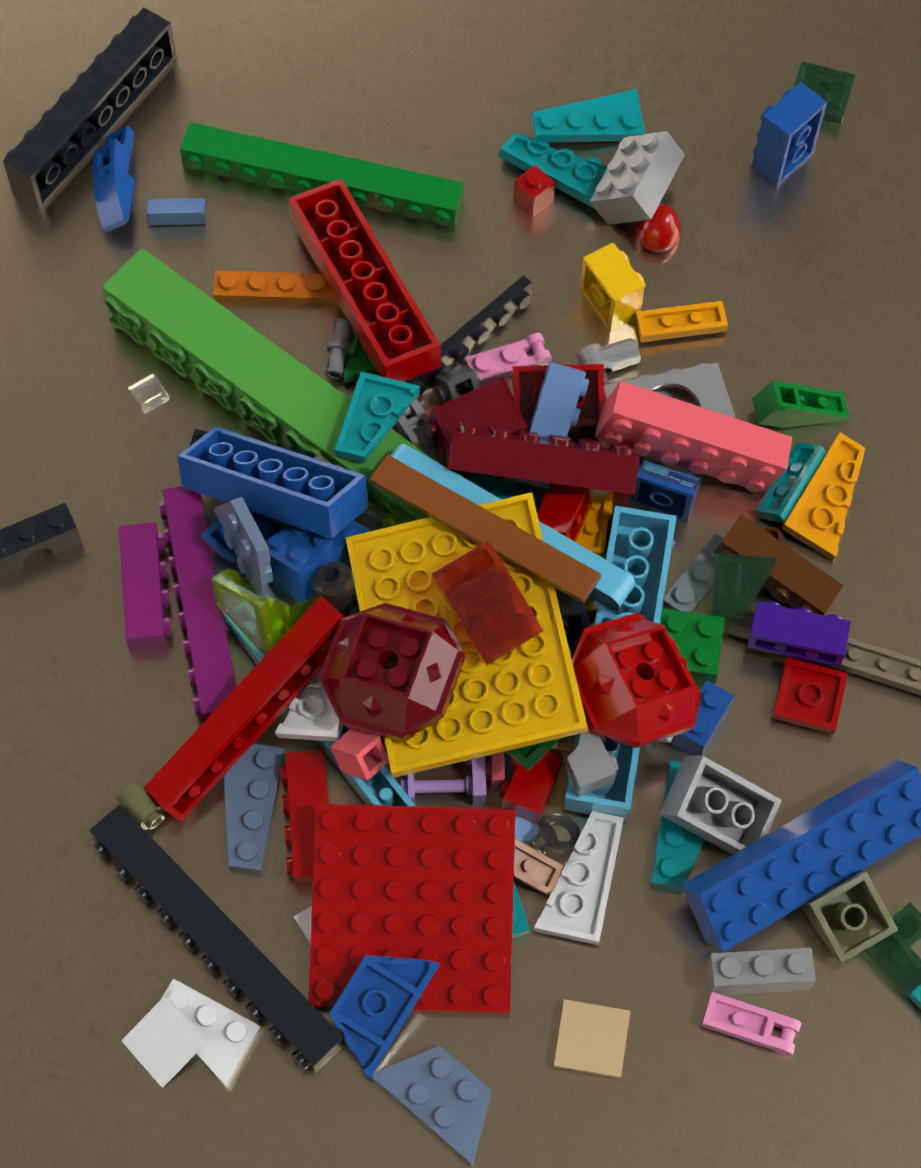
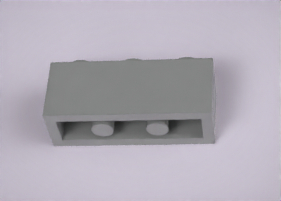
[706,948,816,996]

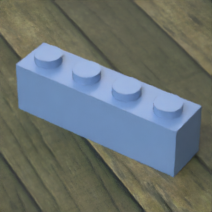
[514,361,589,490]

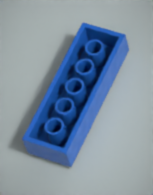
[177,427,369,539]

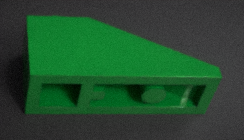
[752,380,849,428]

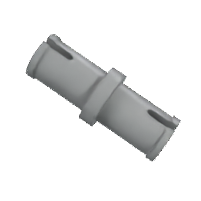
[325,318,352,380]

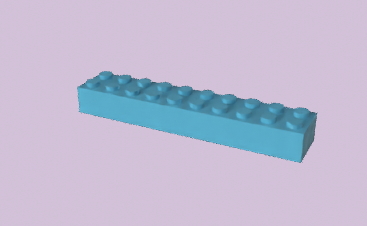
[563,506,677,821]

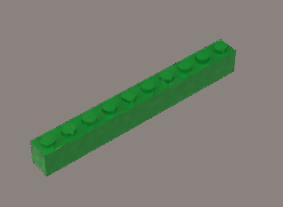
[180,122,464,227]

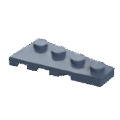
[223,744,285,874]

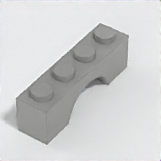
[565,732,619,797]

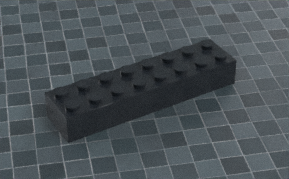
[3,7,176,210]

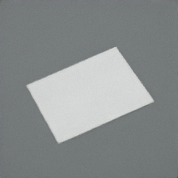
[121,995,207,1088]

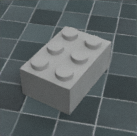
[589,131,685,224]
[659,755,782,855]

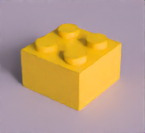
[580,243,646,332]

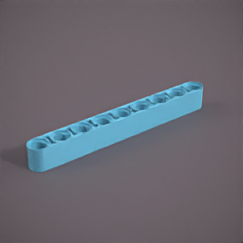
[391,444,636,610]

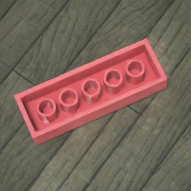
[595,381,792,493]

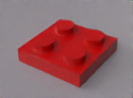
[772,657,849,734]

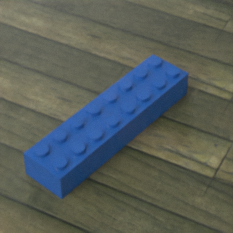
[682,759,921,952]

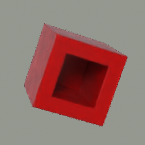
[513,165,555,218]

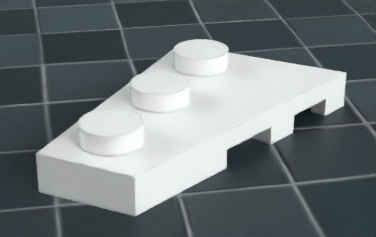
[161,979,261,1088]

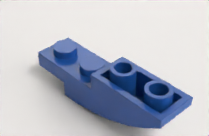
[93,126,135,233]

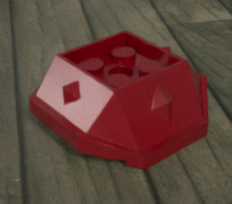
[318,603,466,743]

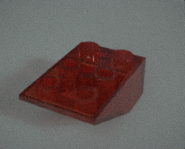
[432,541,543,665]

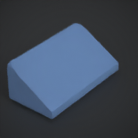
[146,198,206,226]

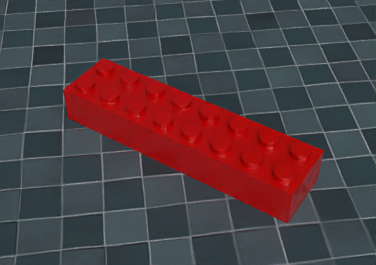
[288,179,442,382]

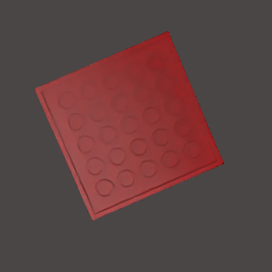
[308,803,516,1013]

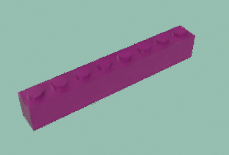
[159,486,237,722]

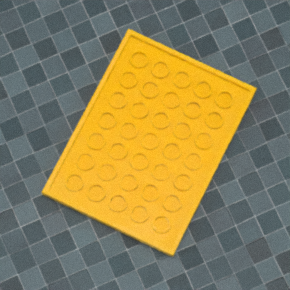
[346,492,589,778]

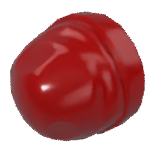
[635,203,681,253]

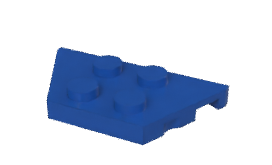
[329,954,440,1078]

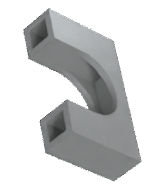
[604,362,736,457]

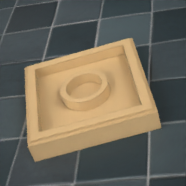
[553,999,630,1080]

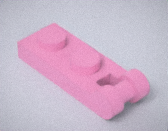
[465,333,552,386]
[701,992,801,1056]

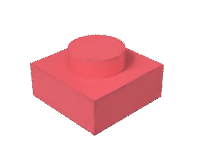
[485,752,505,791]

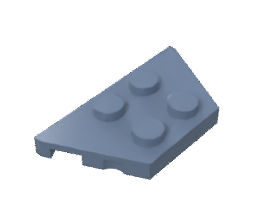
[214,497,276,608]
[371,1045,492,1166]

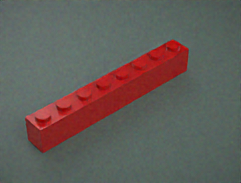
[144,596,344,822]

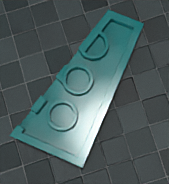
[531,89,645,142]

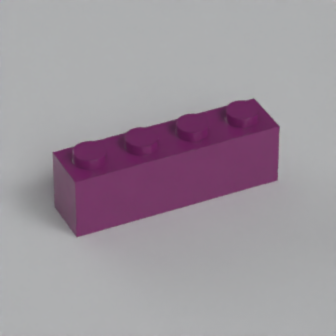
[119,522,172,651]

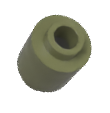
[117,782,164,830]

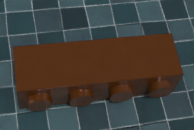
[714,514,844,615]

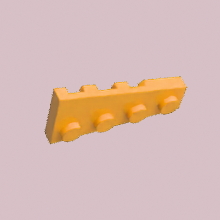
[781,432,866,561]

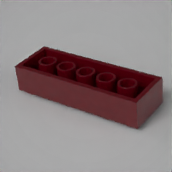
[445,421,640,495]

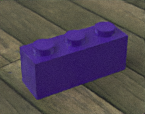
[747,601,851,667]

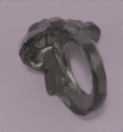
[531,813,580,854]

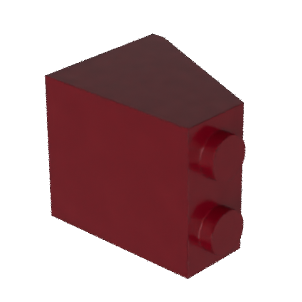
[425,378,528,473]

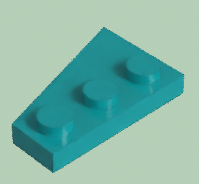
[335,372,420,463]

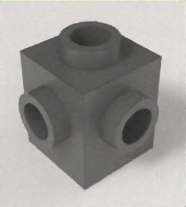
[435,363,481,403]

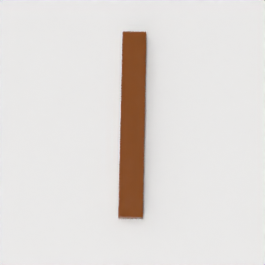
[370,454,601,604]

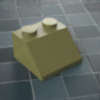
[802,870,898,963]

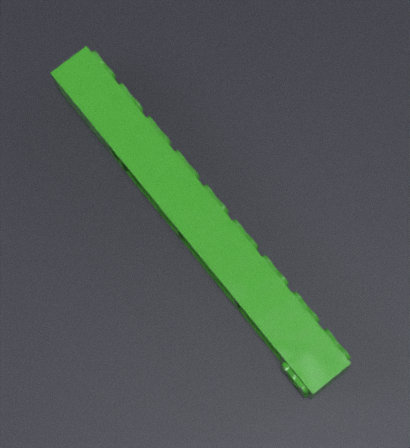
[102,248,440,528]

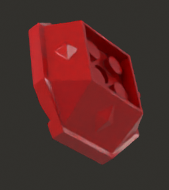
[571,613,701,748]

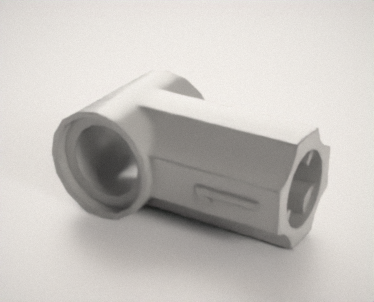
[577,337,641,380]

